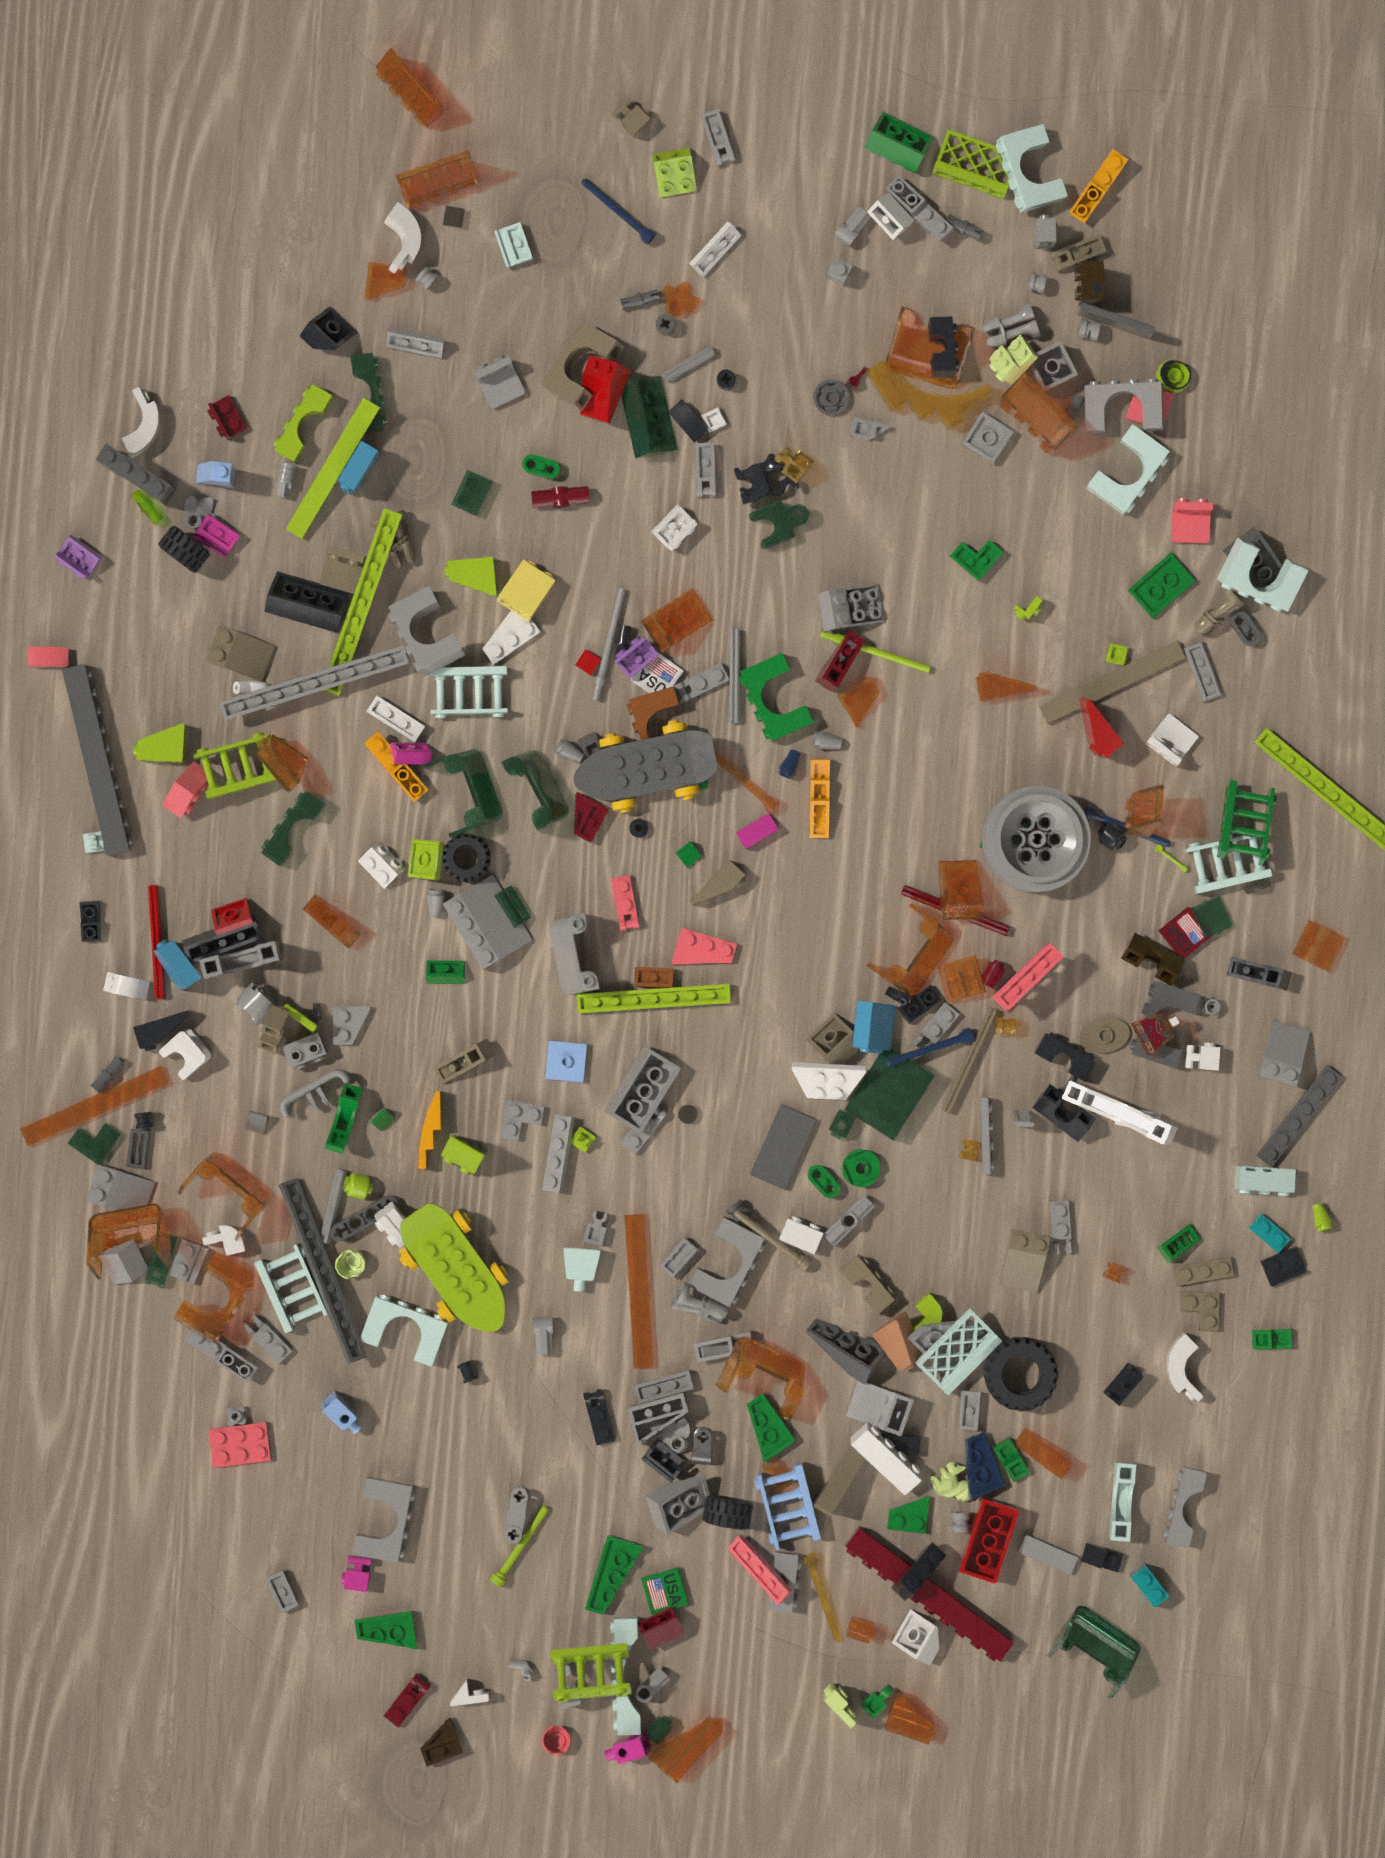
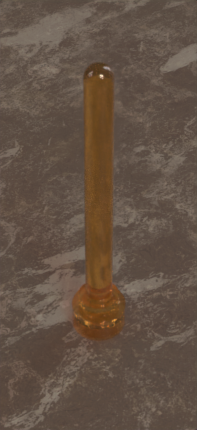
[716,753,780,814]

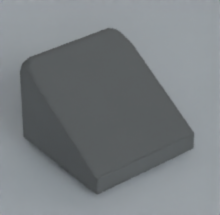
[578,732,603,758]
[245,1111,269,1134]

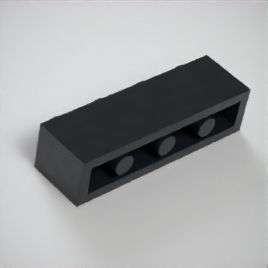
[182,914,262,964]

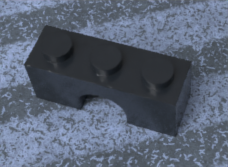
[928,316,960,378]
[1034,1032,1096,1082]
[1032,1084,1096,1142]
[891,1542,946,1601]

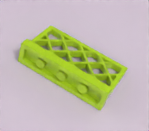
[932,129,1009,200]

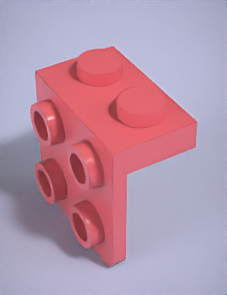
[1171,498,1213,543]

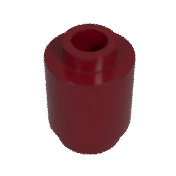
[980,959,1006,989]

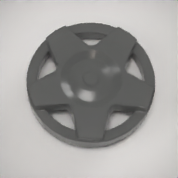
[814,379,850,416]

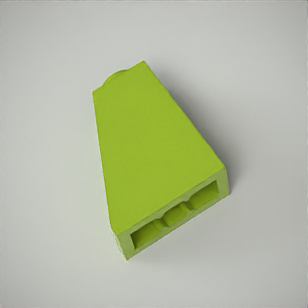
[444,557,497,597]
[133,724,187,763]

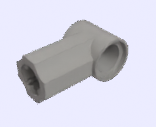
[834,207,871,247]
[533,1317,553,1355]
[635,1667,670,1703]

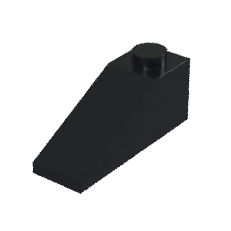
[1227,957,1292,991]
[133,1010,191,1052]

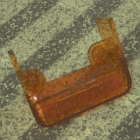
[866,903,953,996]
[177,1152,270,1241]
[86,1203,171,1280]
[715,1336,805,1422]

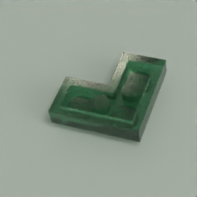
[67,1123,121,1165]

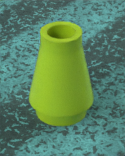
[1312,1203,1333,1232]

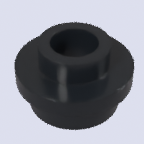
[629,819,649,838]

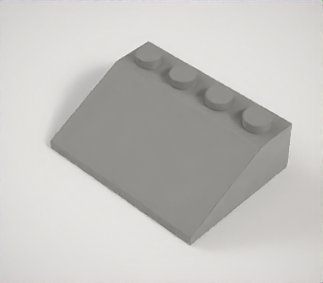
[443,875,532,970]

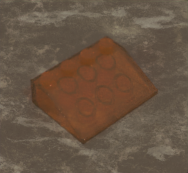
[396,150,479,208]

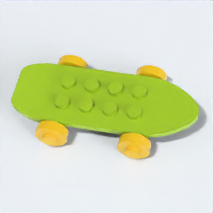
[398,1203,509,1332]

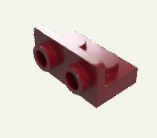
[207,395,248,440]

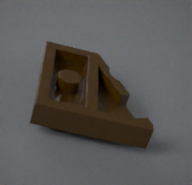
[420,1718,463,1767]

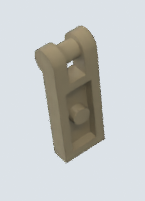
[1050,234,1107,272]

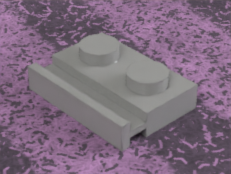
[168,1238,209,1285]

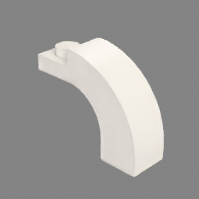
[384,202,421,274]
[122,387,160,458]
[1166,1332,1204,1402]

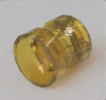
[995,1017,1016,1037]
[959,1139,981,1161]

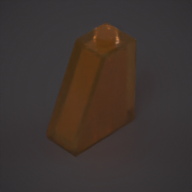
[256,733,308,792]
[884,1691,937,1745]

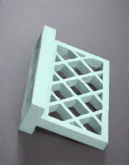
[915,1308,1002,1395]

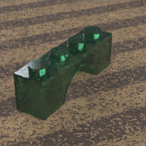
[350,353,388,434]
[261,791,325,867]

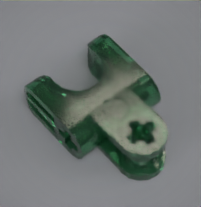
[749,501,809,549]

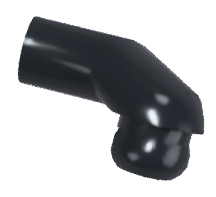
[885,986,911,1006]

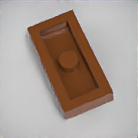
[634,967,673,988]

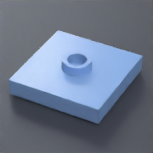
[545,1041,587,1083]

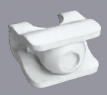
[159,1028,212,1080]

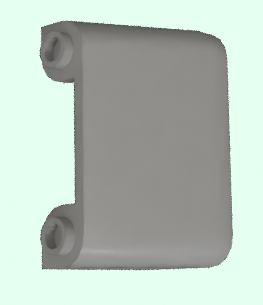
[550,913,600,995]

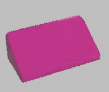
[390,742,432,764]
[736,813,778,849]

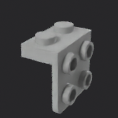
[474,355,525,409]

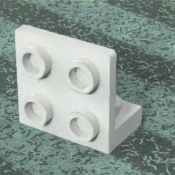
[1145,714,1198,767]

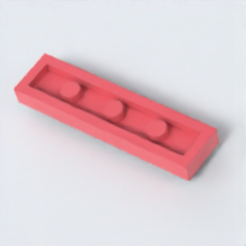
[728,1535,792,1605]

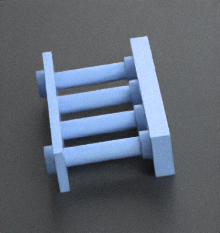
[754,1462,821,1550]

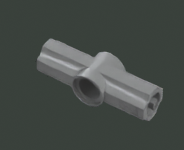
[823,1195,875,1247]

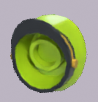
[1156,359,1191,393]

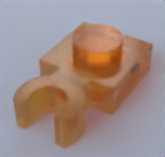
[762,1457,793,1494]

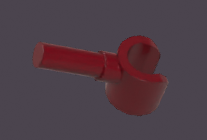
[845,367,868,391]

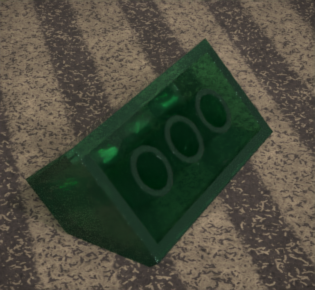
[621,376,678,458]

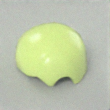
[335,1249,366,1279]

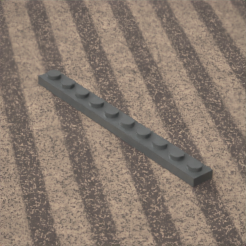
[279,1178,367,1364]

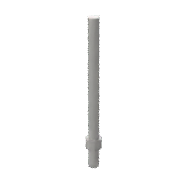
[592,588,626,701]

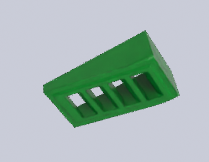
[1157,1224,1201,1263]

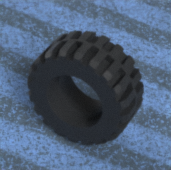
[984,1337,1059,1412]

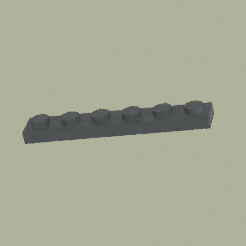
[1256,1065,1342,1168]

